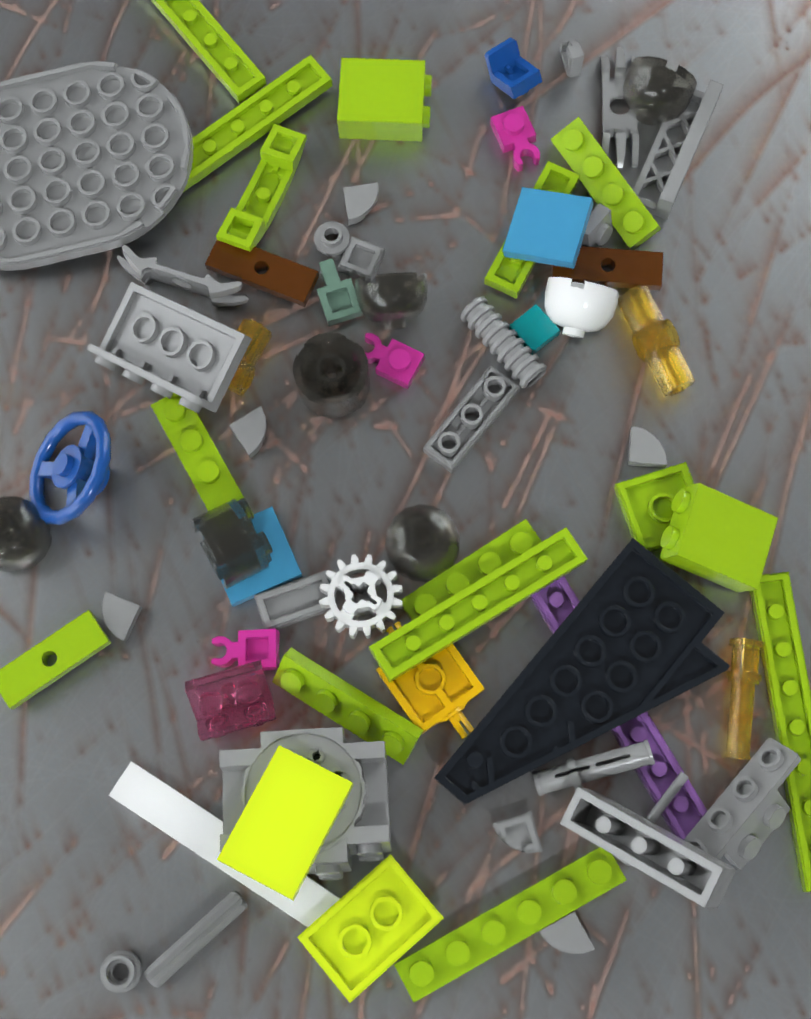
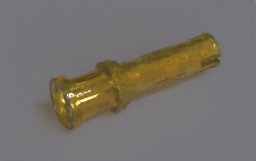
[724,638,765,760]

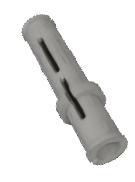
[532,739,655,796]

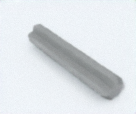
[144,891,248,988]

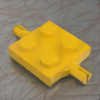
[376,621,485,740]

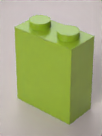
[337,57,432,142]
[659,483,778,593]

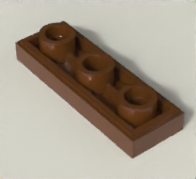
[205,240,319,307]
[552,246,663,291]

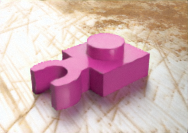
[490,106,540,172]
[356,333,425,389]
[211,628,280,672]

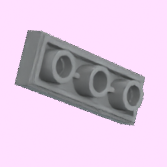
[423,365,520,473]

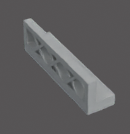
[633,80,724,220]

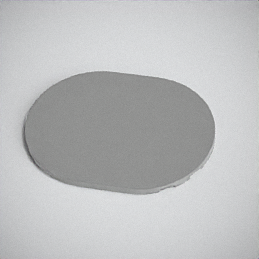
[0,61,194,271]

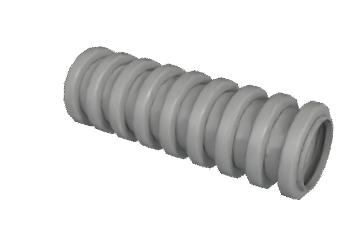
[460,296,547,389]

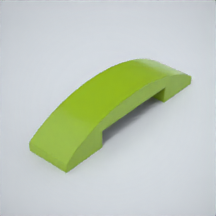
[216,124,307,252]

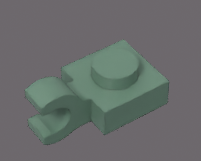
[316,258,363,326]

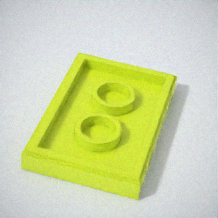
[217,745,354,901]
[297,854,444,1003]

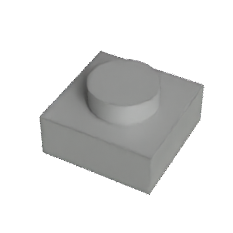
[581,203,613,247]

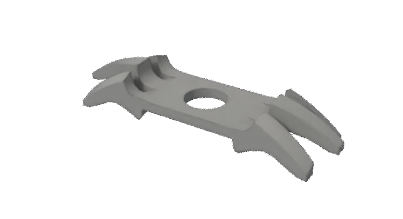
[600,47,639,170]
[117,244,249,307]

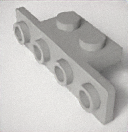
[684,738,801,870]

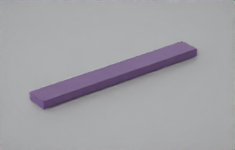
[530,576,707,840]

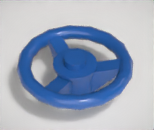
[29,411,111,525]

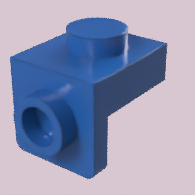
[484,37,542,99]

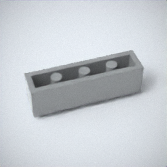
[560,787,737,908]

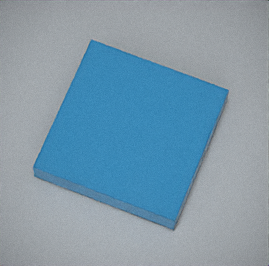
[502,187,594,269]
[203,507,303,607]

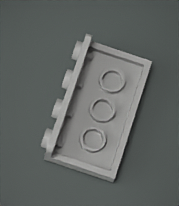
[86,282,252,413]

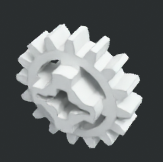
[319,554,403,639]

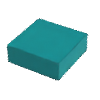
[509,304,560,355]

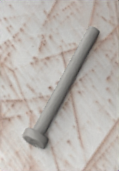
[614,771,689,866]

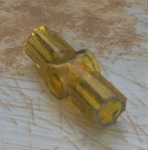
[618,285,695,397]

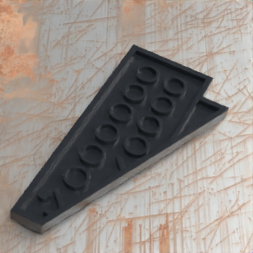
[433,538,730,805]

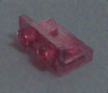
[185,660,276,741]

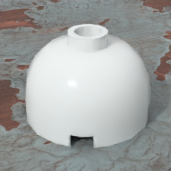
[544,277,619,339]

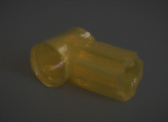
[227,319,272,396]

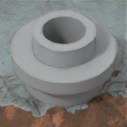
[314,221,350,257]
[100,950,142,993]

